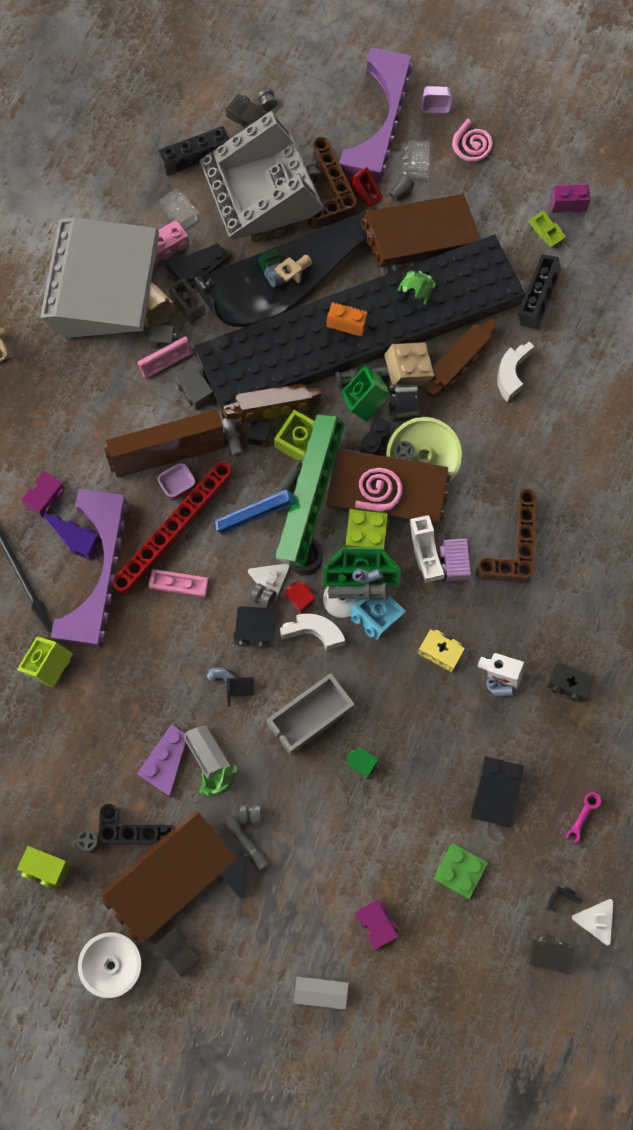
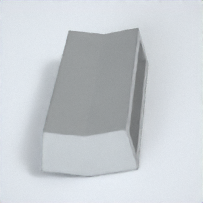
[184,725,230,779]
[294,977,348,1010]

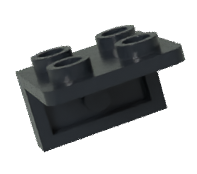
[234,606,276,649]

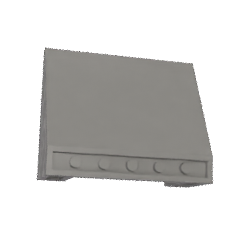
[199,111,324,240]
[40,217,160,338]

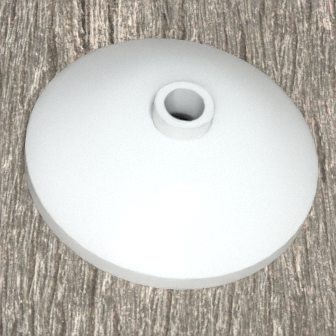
[78,933,141,998]

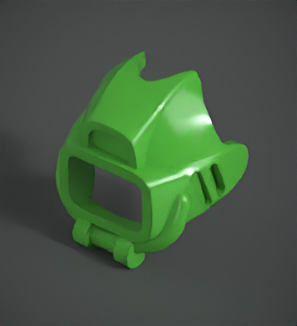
[398,271,436,305]
[199,765,237,797]

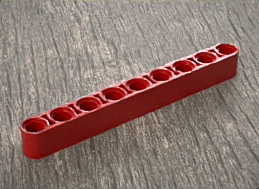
[113,462,231,596]

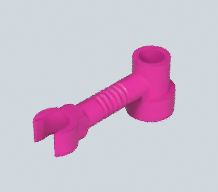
[565,792,601,843]

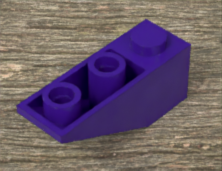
[44,514,100,560]

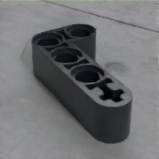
[98,804,175,845]

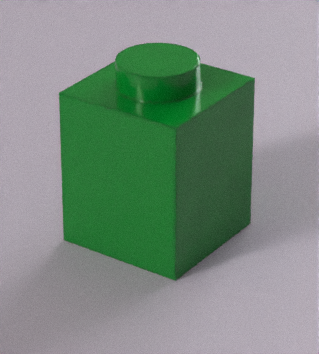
[346,747,378,779]

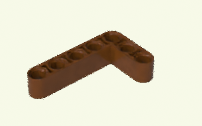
[308,137,357,229]
[476,489,537,583]

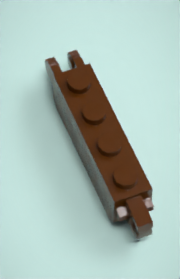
[424,319,496,398]
[223,383,323,424]

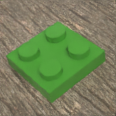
[433,843,488,900]

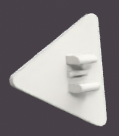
[248,564,290,602]
[572,899,613,945]

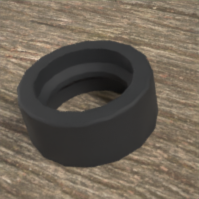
[289,538,323,575]

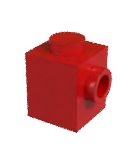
[285,581,315,614]

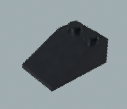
[470,756,524,828]

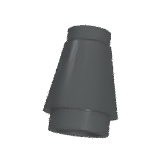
[389,174,415,201]

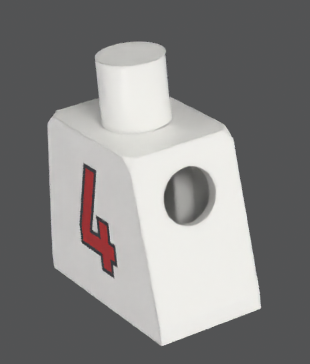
[478,653,524,690]

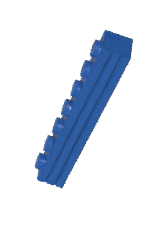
[215,490,295,535]

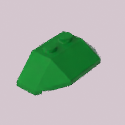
[323,547,401,587]

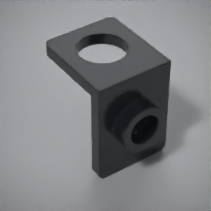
[227,677,254,706]
[545,886,583,910]

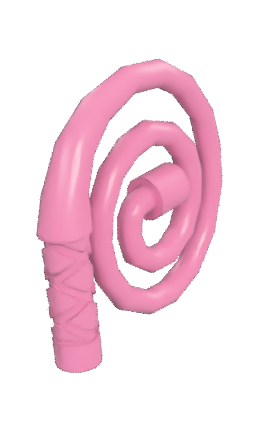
[452,119,493,162]
[355,468,402,512]

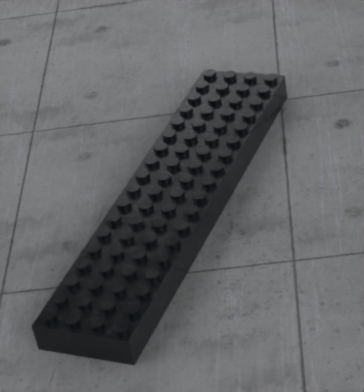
[194,234,526,418]

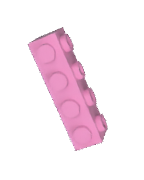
[154,220,189,267]

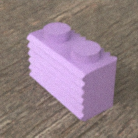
[439,539,471,581]

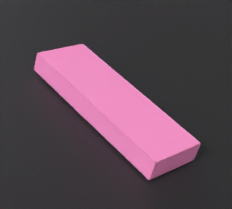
[137,336,193,379]
[148,569,209,598]

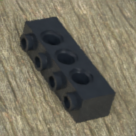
[158,126,230,176]
[518,254,561,329]

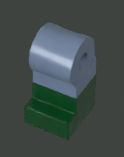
[258,248,287,287]

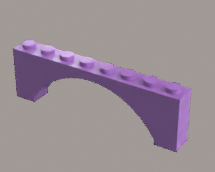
[339,47,413,182]
[51,489,129,648]

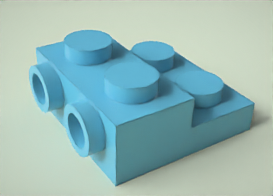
[350,595,406,640]

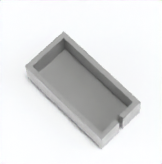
[266,673,355,755]

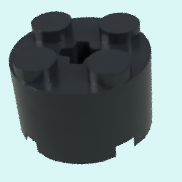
[389,383,419,422]

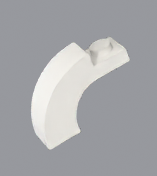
[497,342,534,402]
[410,515,444,583]
[280,614,345,651]

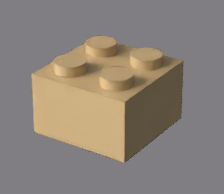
[384,343,434,386]

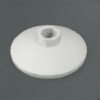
[323,587,361,618]

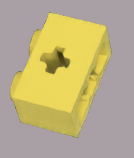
[418,629,465,672]

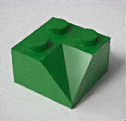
[341,366,391,422]

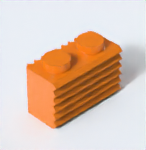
[326,302,367,336]

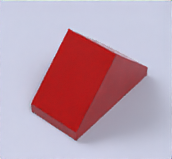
[352,167,383,207]

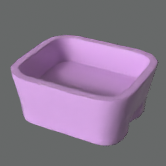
[421,86,452,114]
[158,463,195,499]

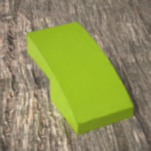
[528,210,566,247]

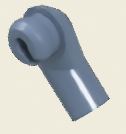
[353,569,383,584]
[207,667,236,682]
[486,678,514,697]

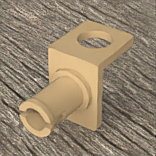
[275,255,312,283]

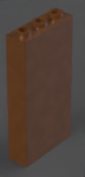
[361,194,481,268]
[104,409,225,478]
[326,449,451,524]
[101,810,237,943]

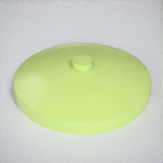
[386,417,462,485]

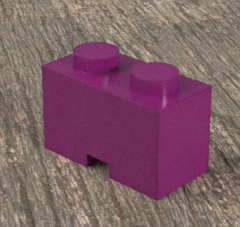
[550,184,591,212]
[21,471,65,518]
[355,900,398,950]

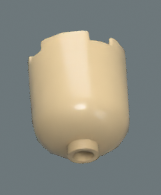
[144,283,175,328]

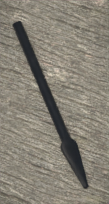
[0,528,52,635]

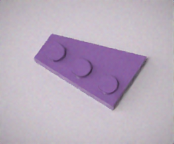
[137,724,186,797]

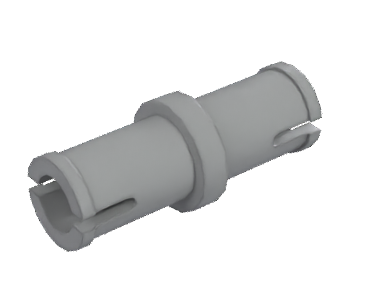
[222,419,244,456]

